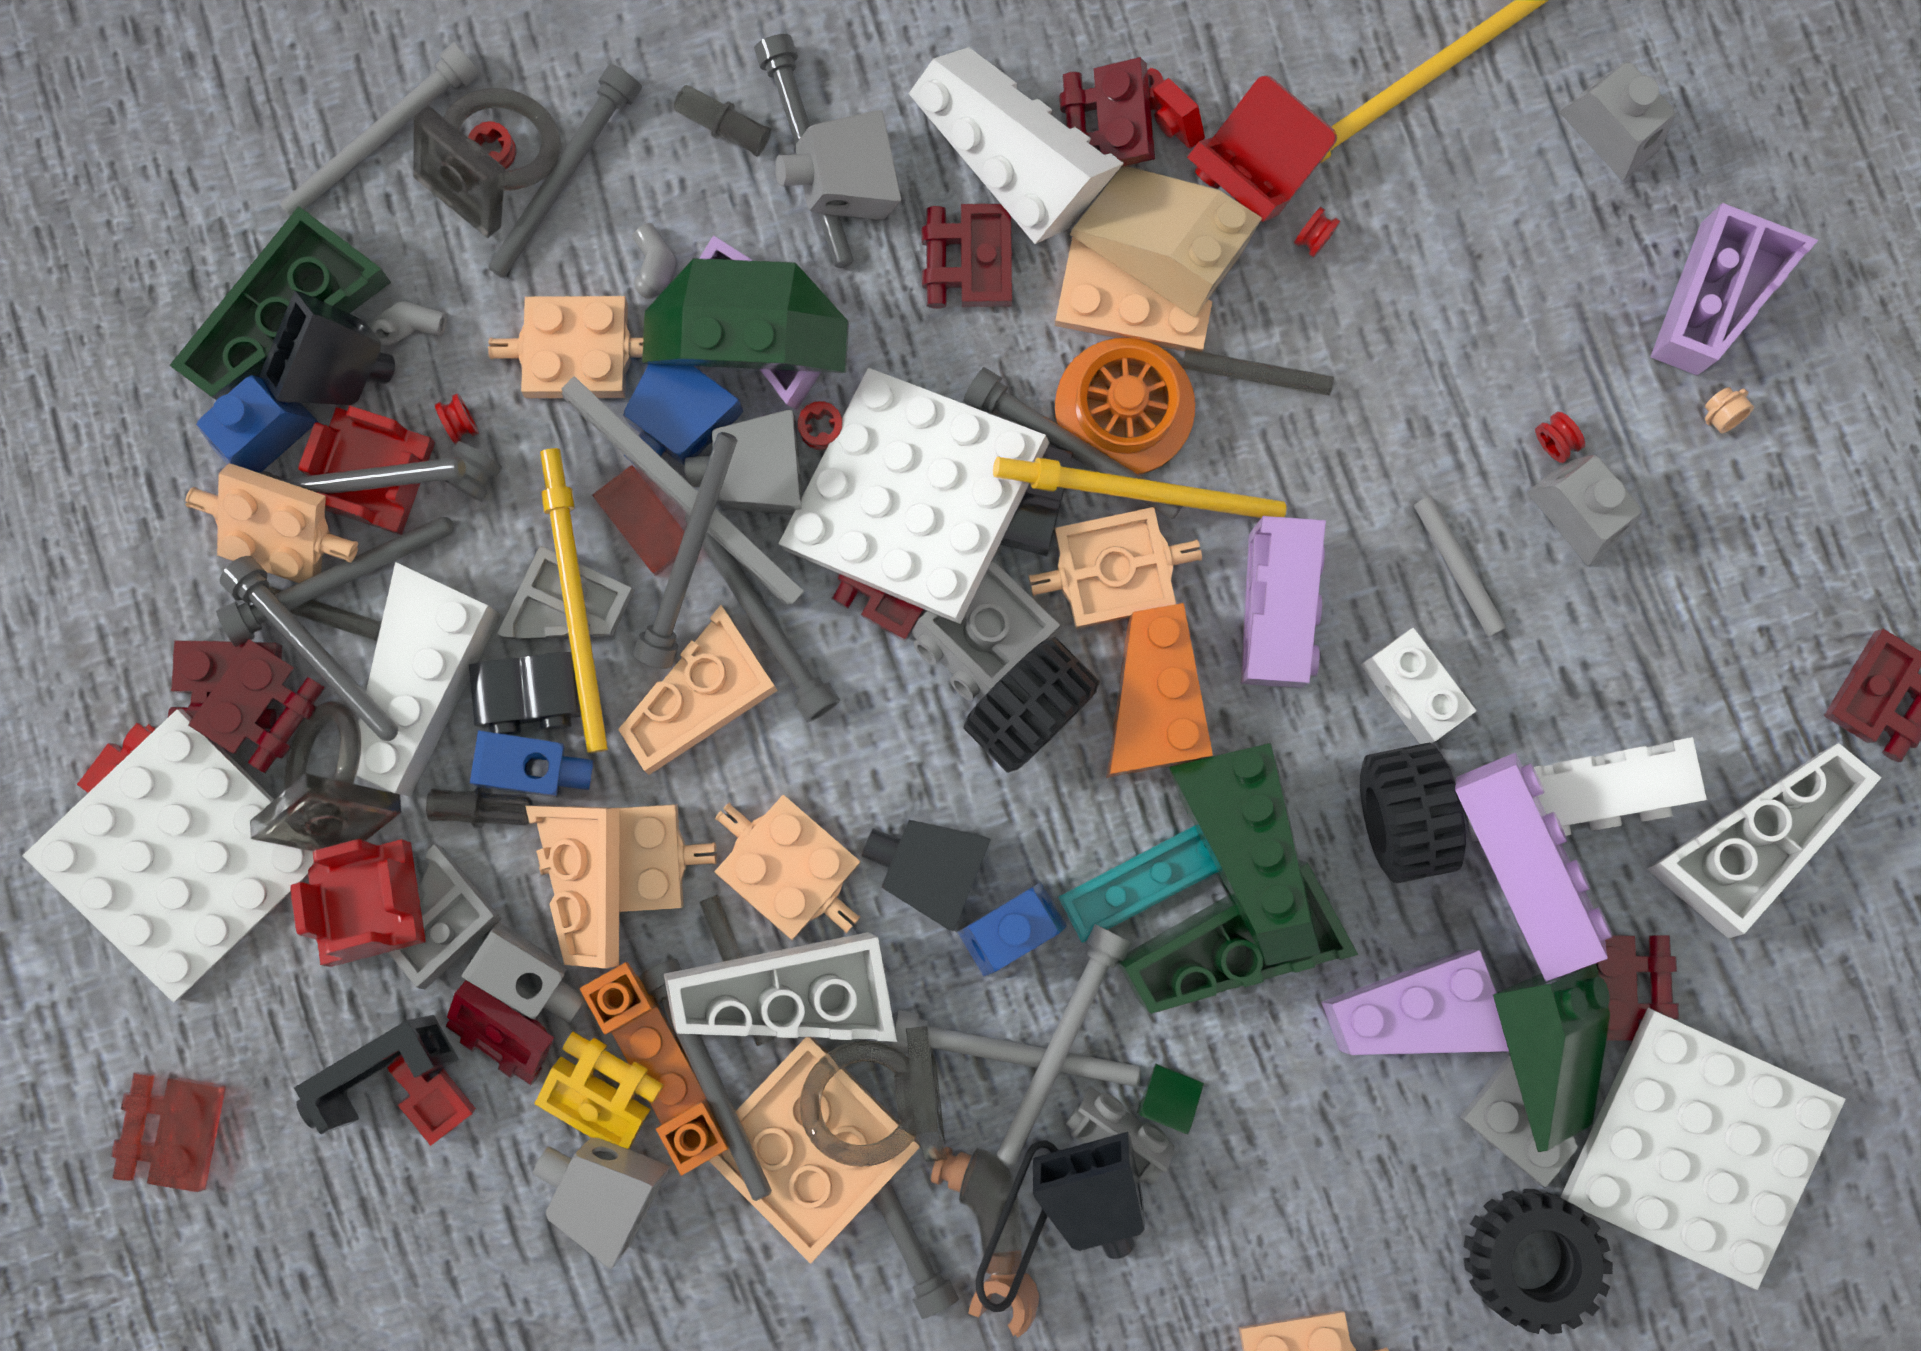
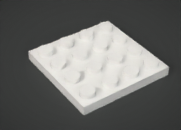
[778,368,1049,624]
[22,709,323,1003]
[1561,1008,1846,1290]

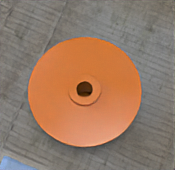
[1055,338,1195,475]

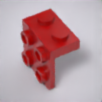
[1187,75,1337,222]

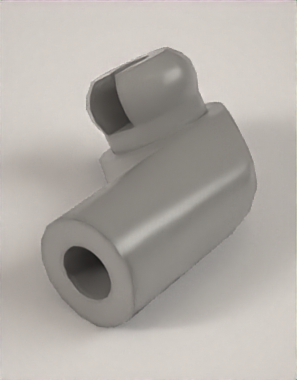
[632,223,676,299]
[370,301,447,346]

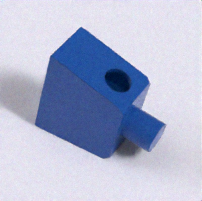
[623,364,744,467]
[196,375,318,472]
[470,730,594,797]
[957,882,1067,977]

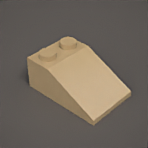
[1070,166,1262,318]

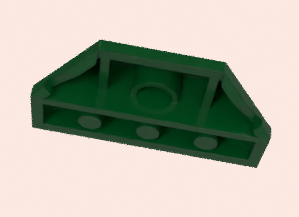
[642,258,849,373]

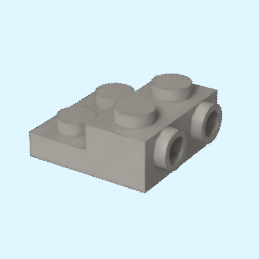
[911,560,1060,700]

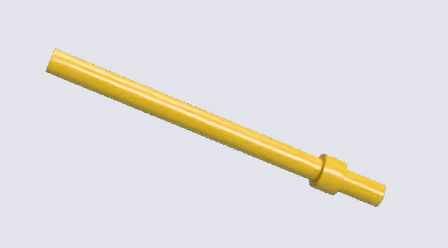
[540,448,608,753]
[993,456,1286,518]

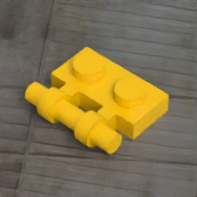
[534,1031,664,1149]

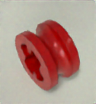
[467,121,517,173]
[1294,206,1341,258]
[434,393,479,445]
[798,401,842,451]
[1535,411,1586,463]

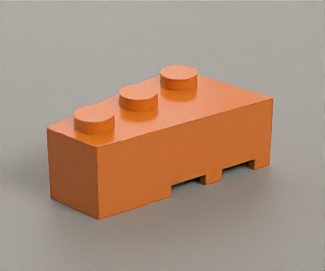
[1106,603,1213,778]

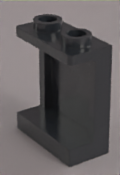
[294,1015,459,1134]

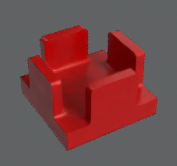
[298,406,435,535]
[290,839,426,967]

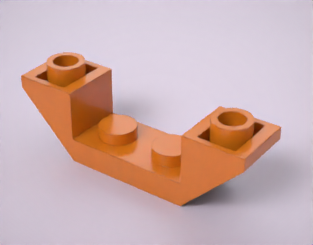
[579,962,729,1176]

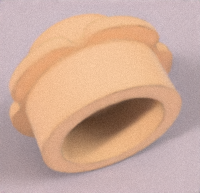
[1705,387,1754,433]

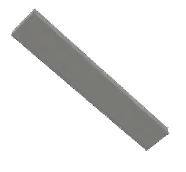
[562,376,804,605]

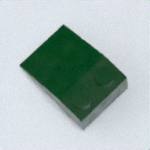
[1493,963,1611,1152]

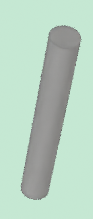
[1413,495,1506,637]

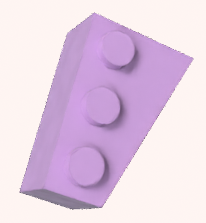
[1322,949,1509,1055]

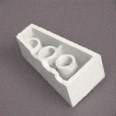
[908,47,1124,244]
[348,562,501,797]
[1466,737,1707,842]
[1647,743,1881,939]
[664,932,897,1042]

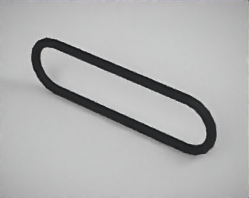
[975,1140,1059,1312]

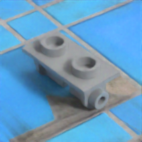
[1065,1086,1175,1185]

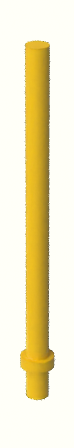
[1320,0,1549,163]

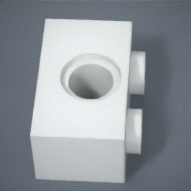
[1361,628,1476,744]

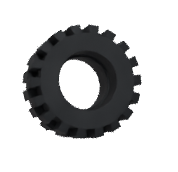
[963,637,1100,773]
[1360,742,1466,884]
[1463,1189,1613,1335]

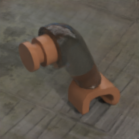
[931,1146,1039,1338]

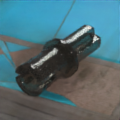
[674,85,772,157]
[426,787,533,828]

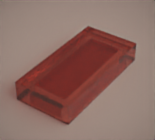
[592,465,684,576]

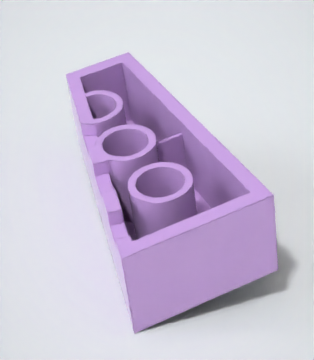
[1455,752,1612,982]

